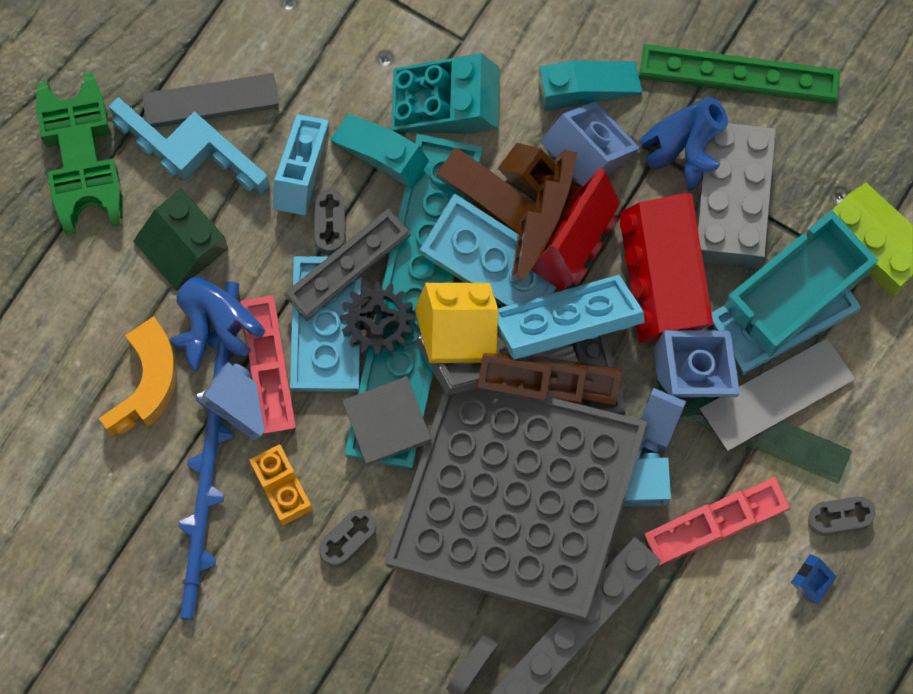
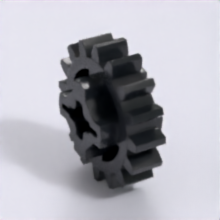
[340,281,415,358]

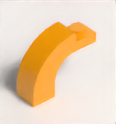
[99,316,177,437]

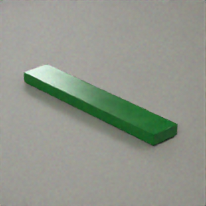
[639,44,841,105]

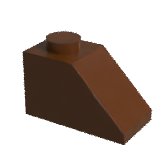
[498,143,578,214]

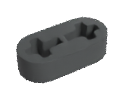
[314,189,346,255]
[808,497,875,536]
[319,509,376,567]
[446,634,499,694]

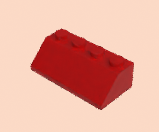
[619,193,713,344]

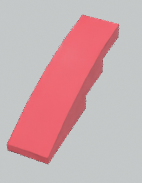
[240,295,296,434]
[645,477,791,566]

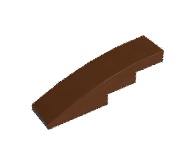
[436,147,535,234]
[510,150,578,284]
[477,353,622,405]

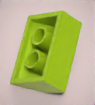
[832,183,913,298]

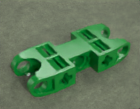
[36,71,123,235]

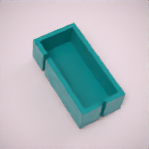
[724,210,879,357]

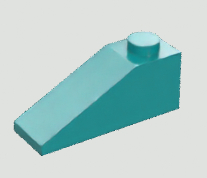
[538,60,642,111]
[330,113,429,188]

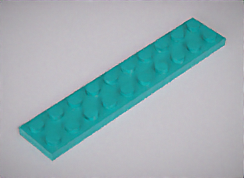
[344,134,483,471]

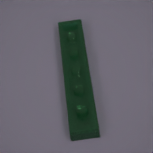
[647,379,852,484]

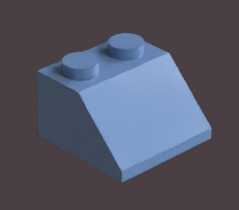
[540,101,640,186]
[653,331,740,397]

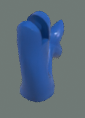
[639,97,728,191]
[169,276,265,371]

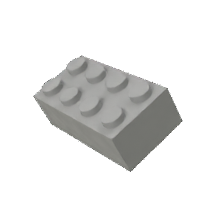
[696,123,776,269]

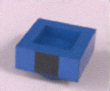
[791,554,837,605]

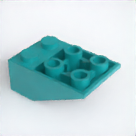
[391,53,500,134]

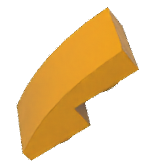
[249,444,313,526]

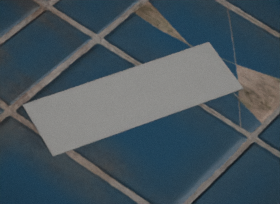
[700,338,856,451]

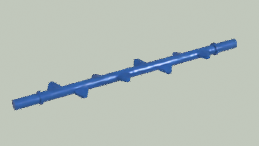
[178,282,240,620]

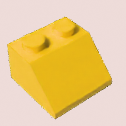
[415,283,498,363]

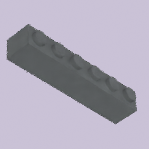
[491,537,661,694]

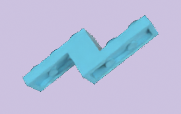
[109,97,270,195]

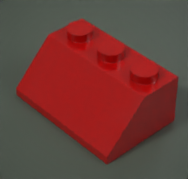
[531,168,620,291]

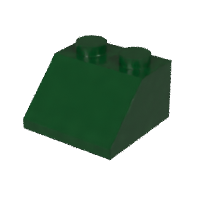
[133,188,228,291]

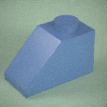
[198,363,265,441]
[641,388,686,454]

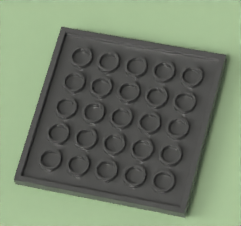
[385,388,649,622]

